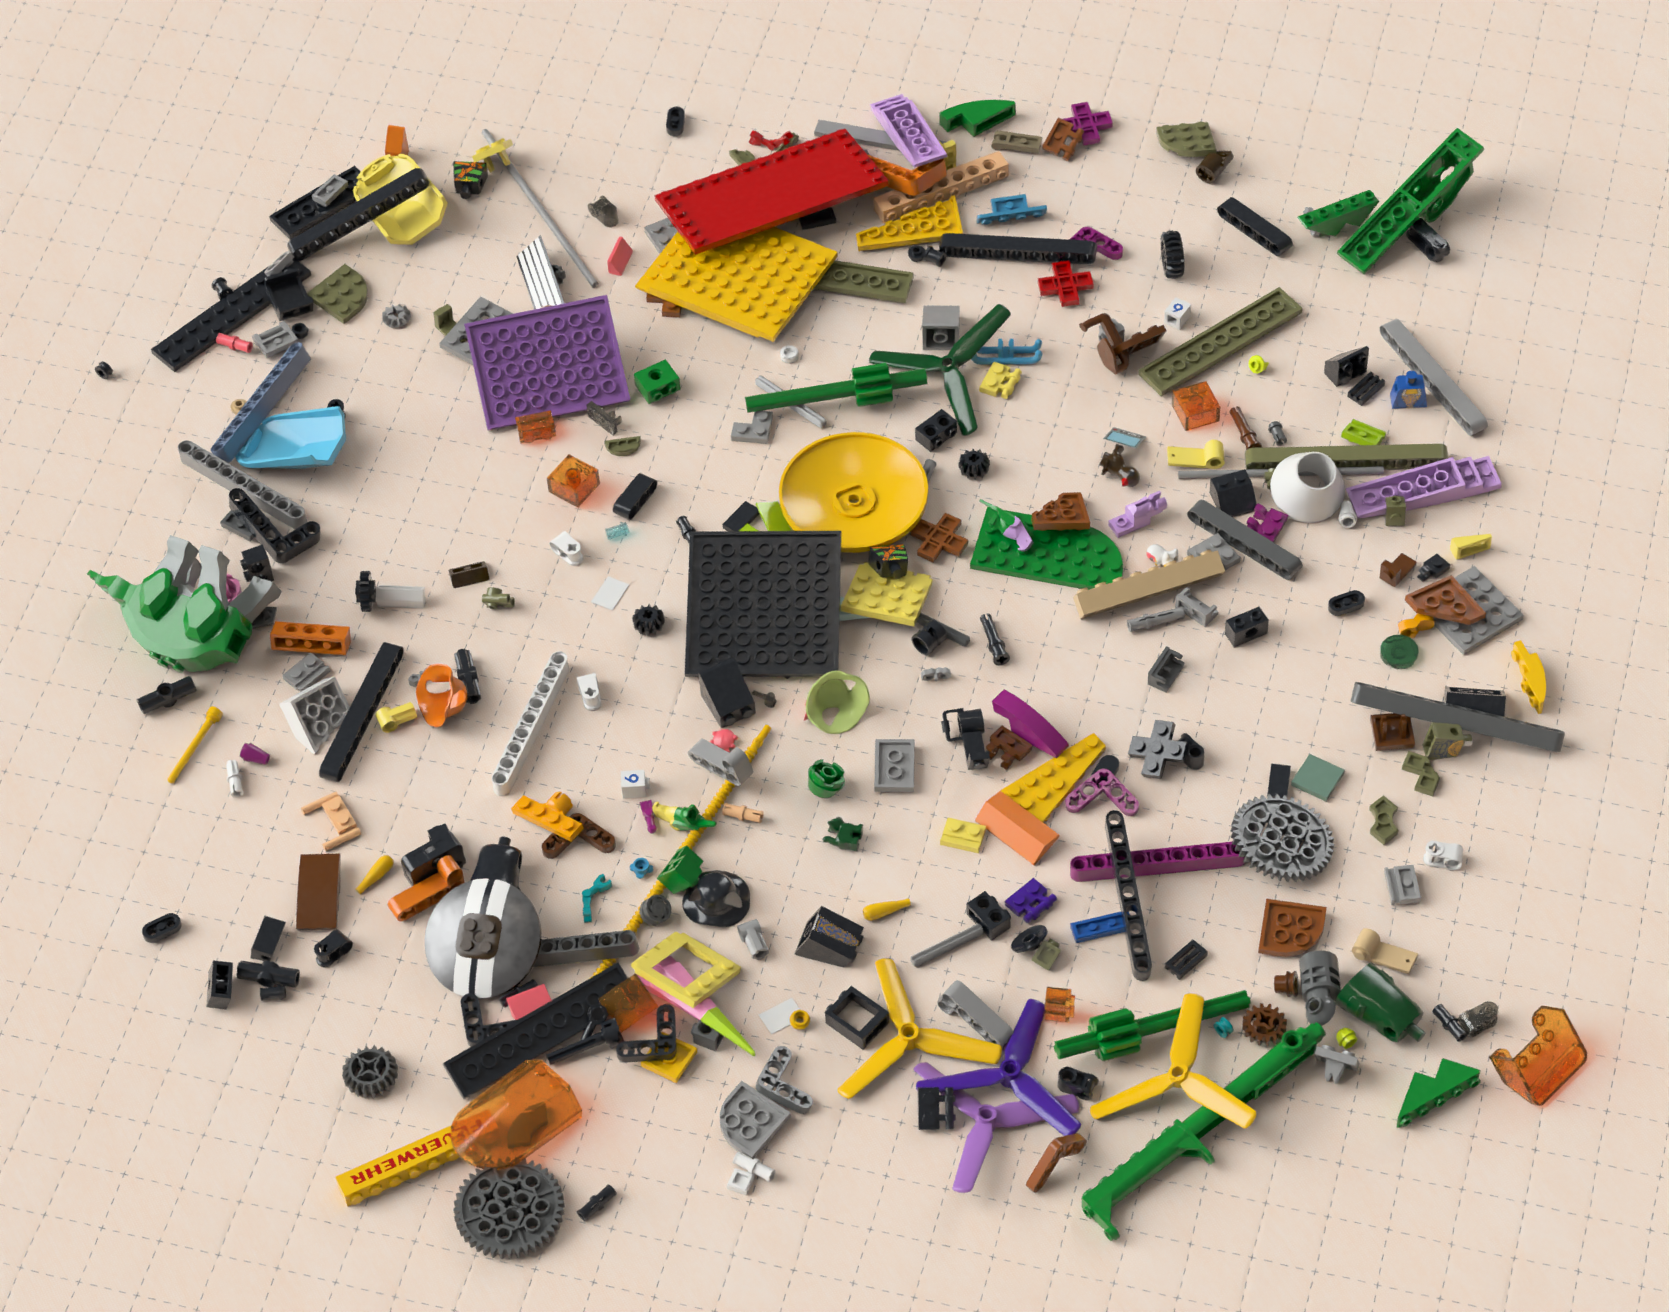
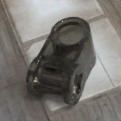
[587,196,619,227]
[1458,1001,1498,1037]

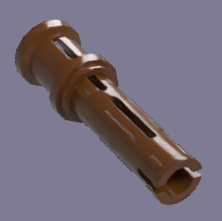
[1229,406,1262,450]

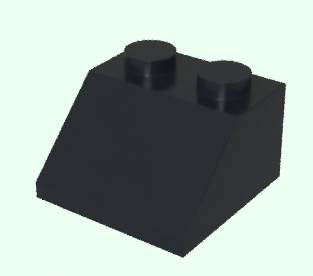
[1209,469,1257,517]

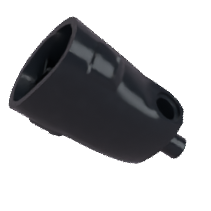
[470,836,522,891]

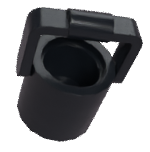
[941,708,985,742]

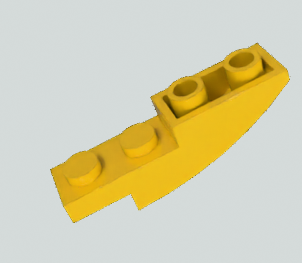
[1511,640,1546,714]

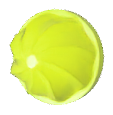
[1336,1028,1358,1049]

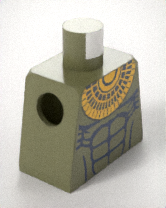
[1422,722,1472,760]

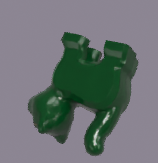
[822,817,863,851]

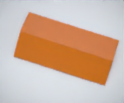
[975,791,1060,866]

